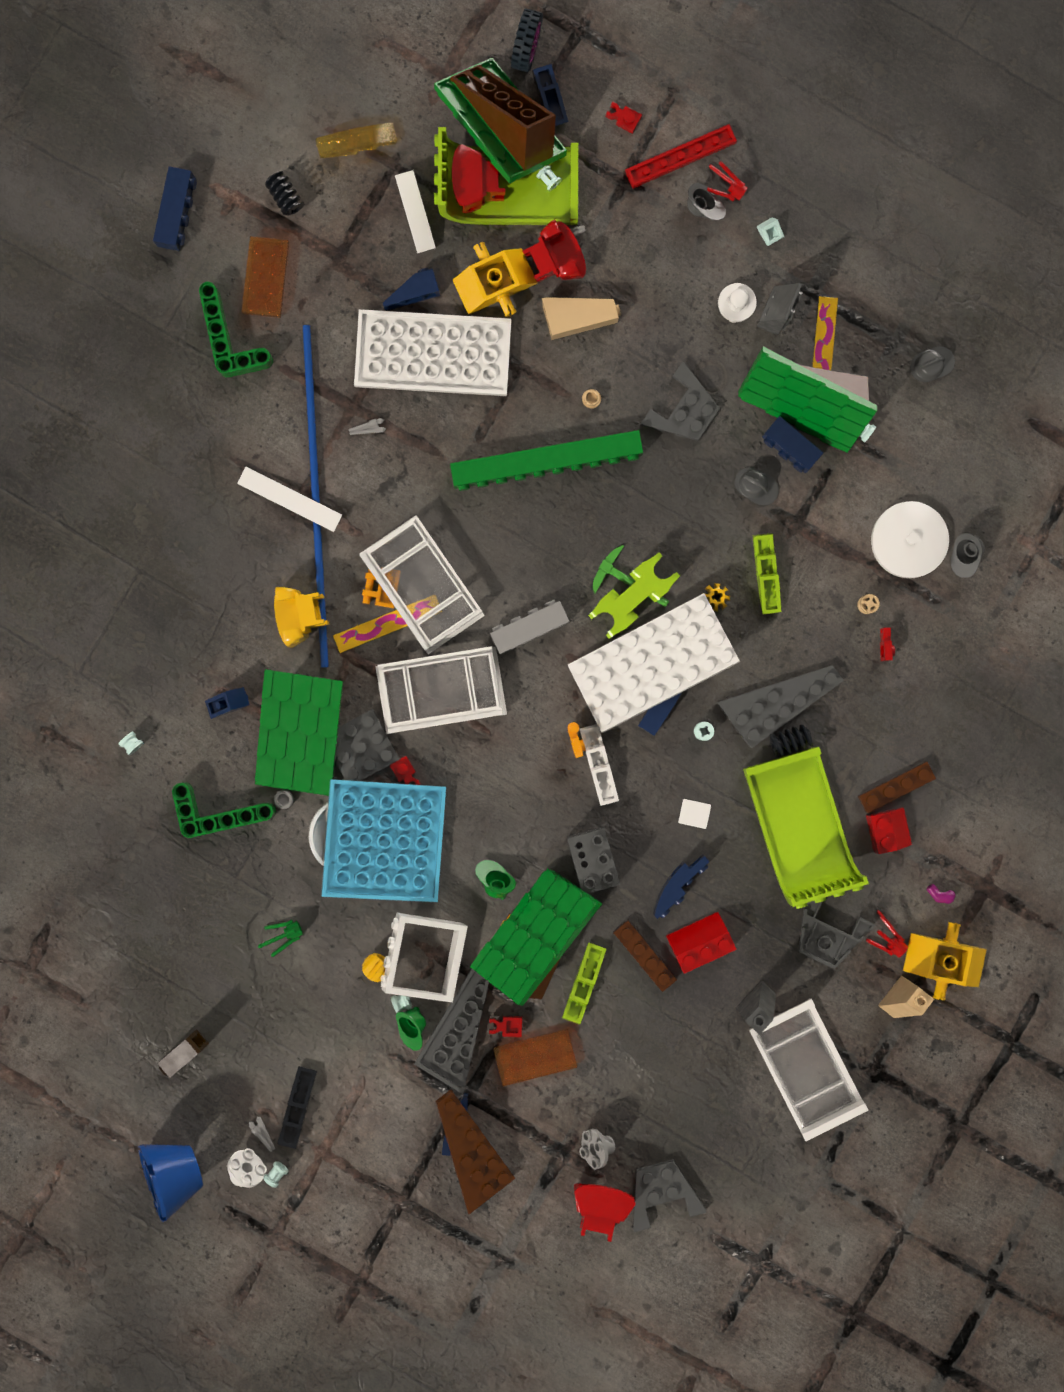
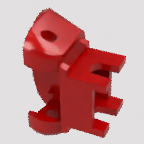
[452,144,505,213]
[522,219,586,283]
[574,1183,636,1242]

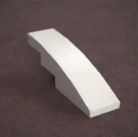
[395,170,436,253]
[579,724,619,806]

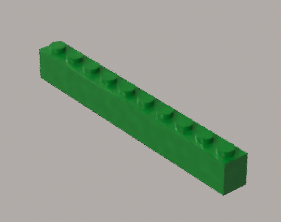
[450,430,643,491]

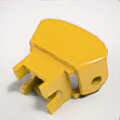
[274,587,330,648]

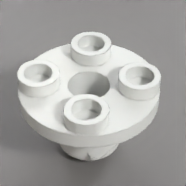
[718,283,756,323]
[227,1148,267,1188]

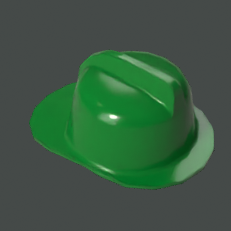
[475,860,516,900]
[396,1007,426,1051]

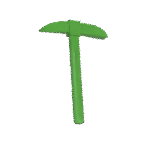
[592,545,669,607]

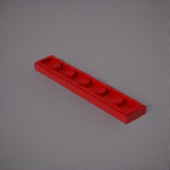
[625,124,737,189]

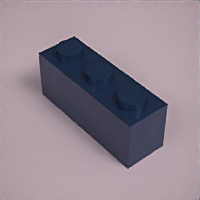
[762,416,823,473]

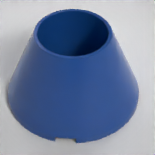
[138,1144,203,1222]

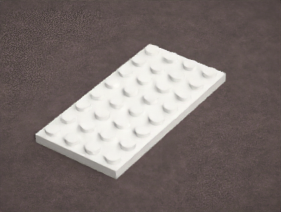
[354,310,511,396]
[568,593,740,733]

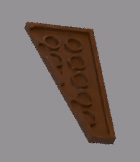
[435,1090,515,1214]

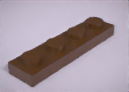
[858,762,936,813]
[613,920,677,992]

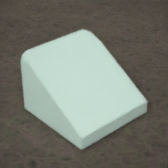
[757,218,784,246]

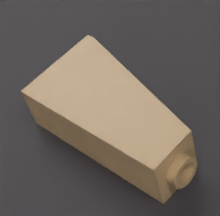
[542,297,621,340]
[878,975,934,1018]

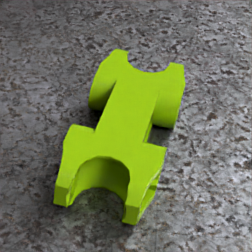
[588,552,680,639]

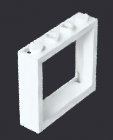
[380,913,468,1003]

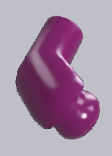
[926,884,956,904]

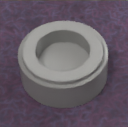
[274,790,294,809]

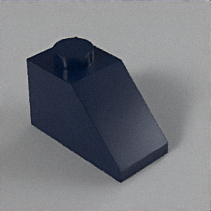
[205,687,250,719]

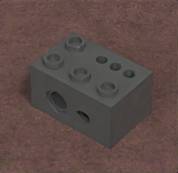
[567,826,620,894]

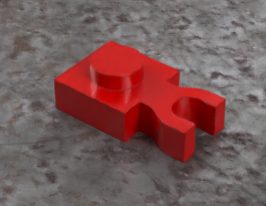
[605,102,642,134]
[880,628,895,661]
[389,756,421,785]
[489,1016,522,1037]

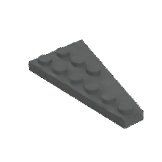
[717,665,844,749]
[414,969,489,1094]

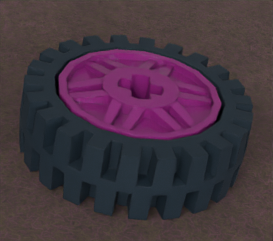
[511,8,543,72]

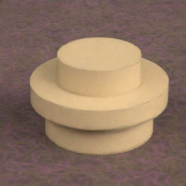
[582,389,601,409]

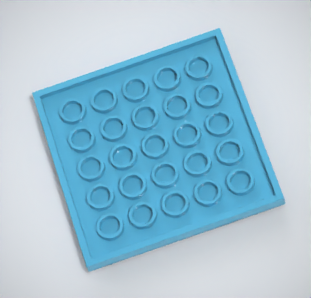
[321,779,446,902]

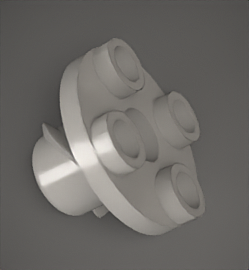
[579,1129,615,1170]

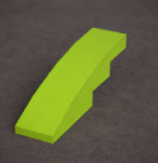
[753,533,782,614]
[562,942,606,1025]

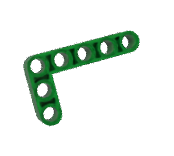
[199,282,273,377]
[172,782,276,838]

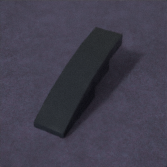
[277,1066,317,1149]

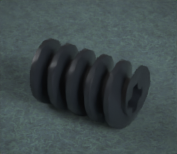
[265,171,305,216]
[770,724,813,757]

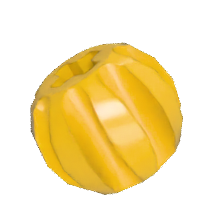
[702,583,730,612]
[362,953,385,982]

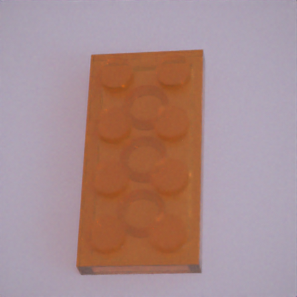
[242,236,289,318]
[493,1029,577,1086]

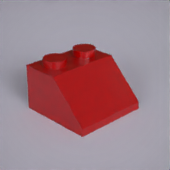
[866,807,912,854]

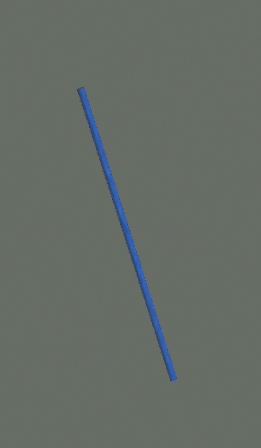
[303,325,329,668]

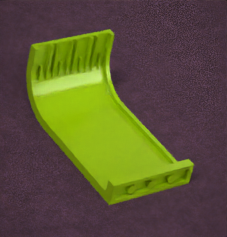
[434,127,578,225]
[743,747,869,909]

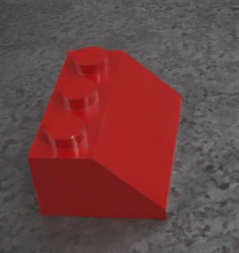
[666,912,737,974]

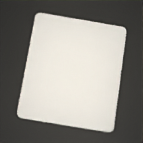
[678,799,711,829]

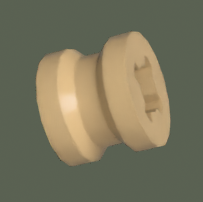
[857,594,880,614]

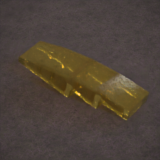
[315,122,397,158]

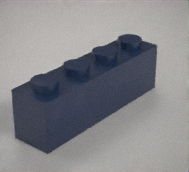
[153,166,197,251]

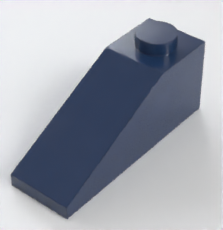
[383,268,440,311]

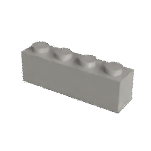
[490,600,570,655]

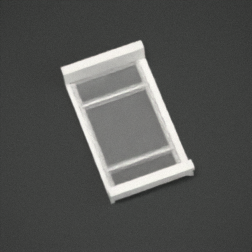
[360,515,485,654]
[375,646,507,734]
[749,998,868,1141]

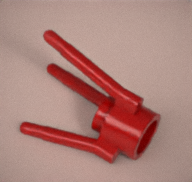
[707,161,748,202]
[866,910,908,958]

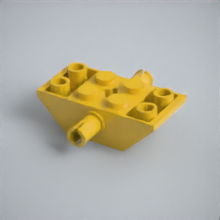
[453,242,538,317]
[903,922,987,1001]

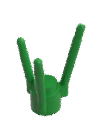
[258,920,303,957]

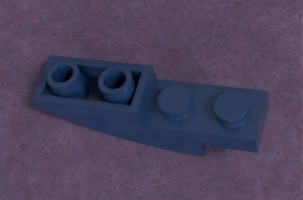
[653,854,709,919]

